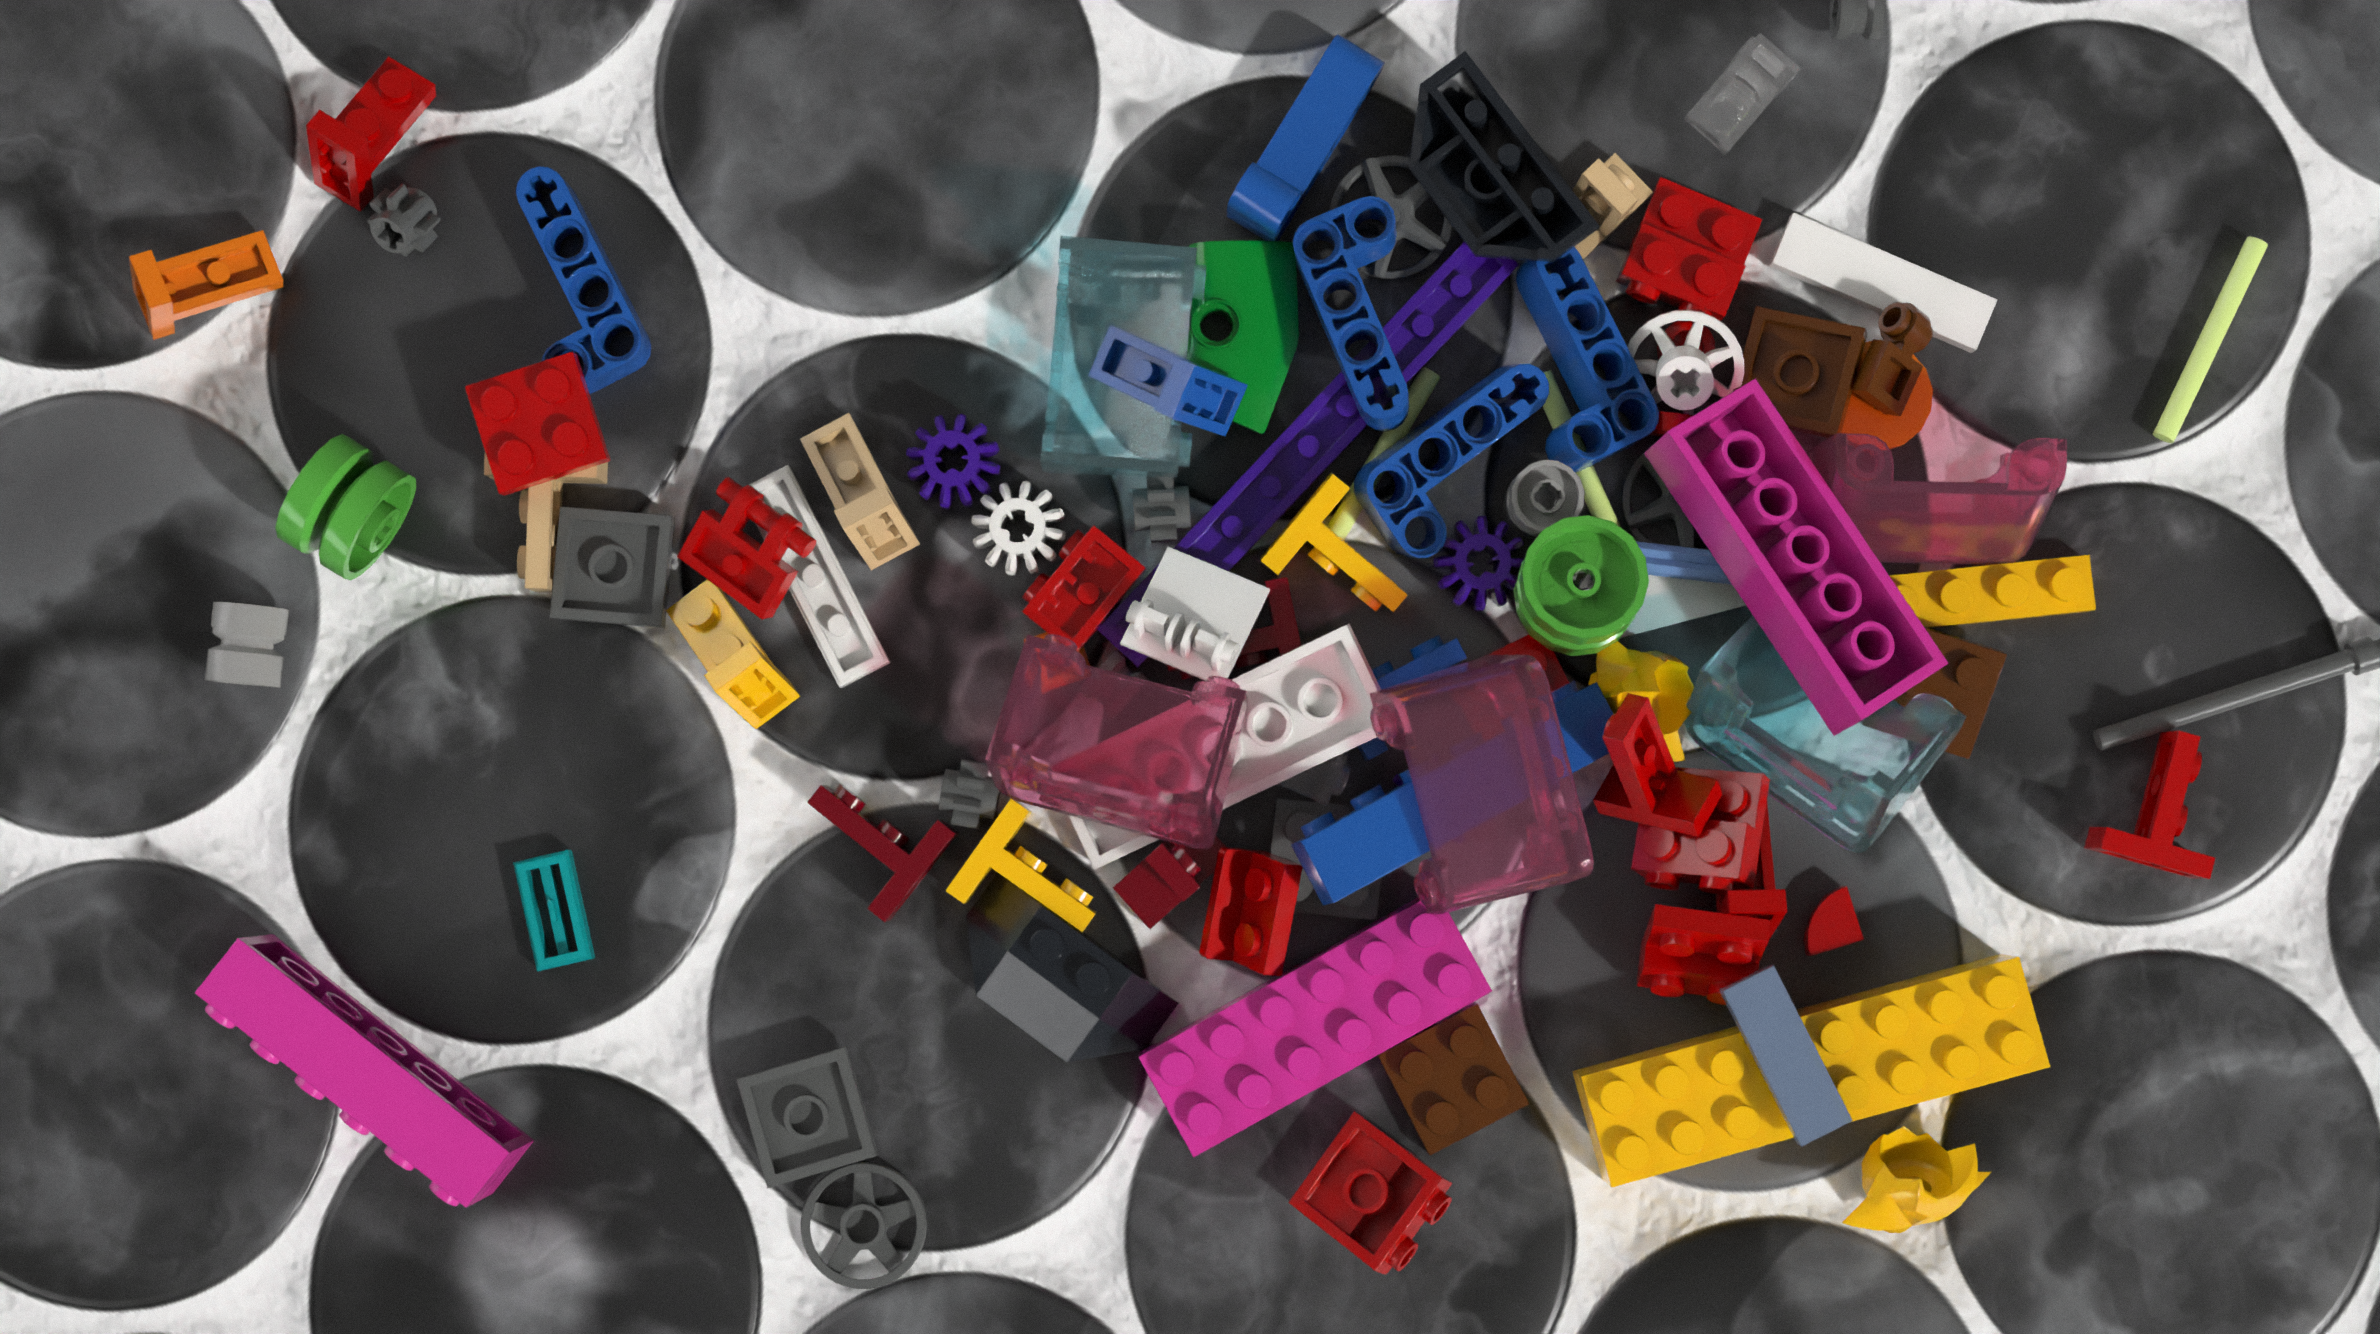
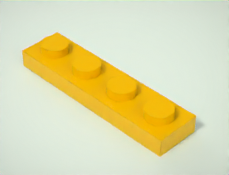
[1890,555,2096,628]

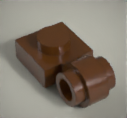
[1851,302,1933,416]

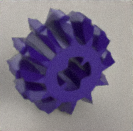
[906,414,1001,509]
[1432,516,1524,612]

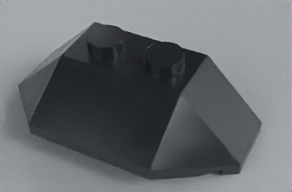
[1409,51,1599,262]
[966,873,1179,1062]

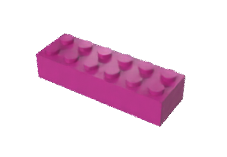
[1644,379,1948,736]
[1138,890,1492,1158]
[195,934,534,1208]

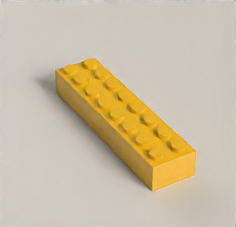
[1572,954,2050,1187]

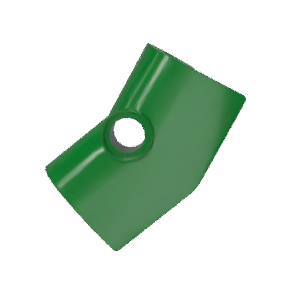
[1179,241,1299,434]

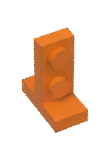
[129,230,283,340]

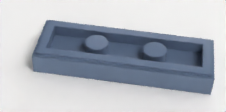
[1719,965,1853,1147]

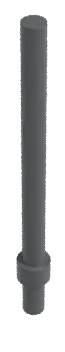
[2093,637,2380,751]

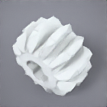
[971,481,1066,576]

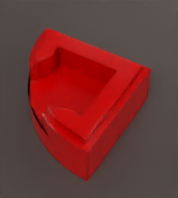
[1804,886,1864,956]

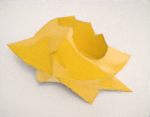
[1588,641,1696,762]
[1842,1126,1991,1233]

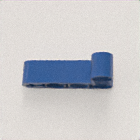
[1227,34,1385,242]
[516,166,651,394]
[1293,196,1409,432]
[1516,247,1659,472]
[1354,364,1549,558]

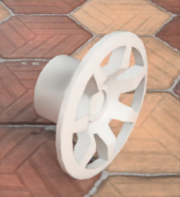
[1627,310,1744,415]

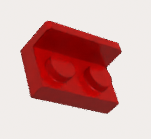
[1022,525,1146,656]
[1199,847,1303,976]

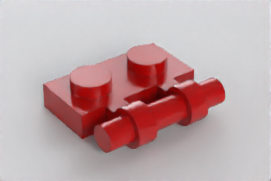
[677,477,816,620]

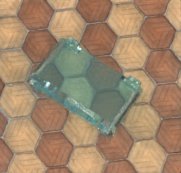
[1041,236,1206,477]
[1684,615,1967,853]

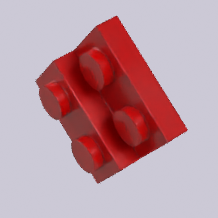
[1615,177,1763,326]
[1631,767,1770,895]
[1637,904,1770,1005]
[1288,1111,1452,1275]

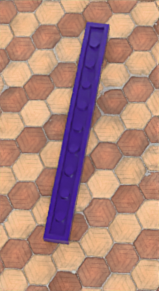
[1097,242,1519,668]

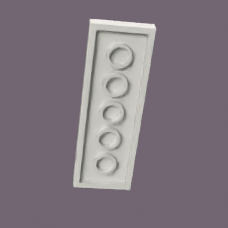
[1046,623,1398,870]

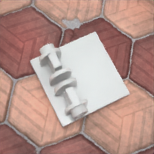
[1120,547,1270,688]

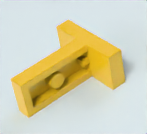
[1260,472,1408,612]
[665,579,800,729]
[946,798,1097,932]

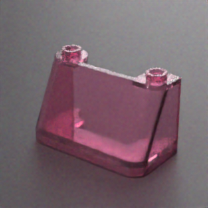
[1808,433,2067,565]
[985,634,1248,849]
[1370,655,1594,914]

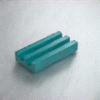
[513,850,595,972]

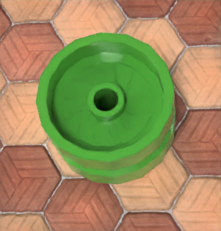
[275,434,416,581]
[1513,515,1649,656]

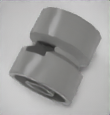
[1503,460,1585,539]
[205,602,289,688]

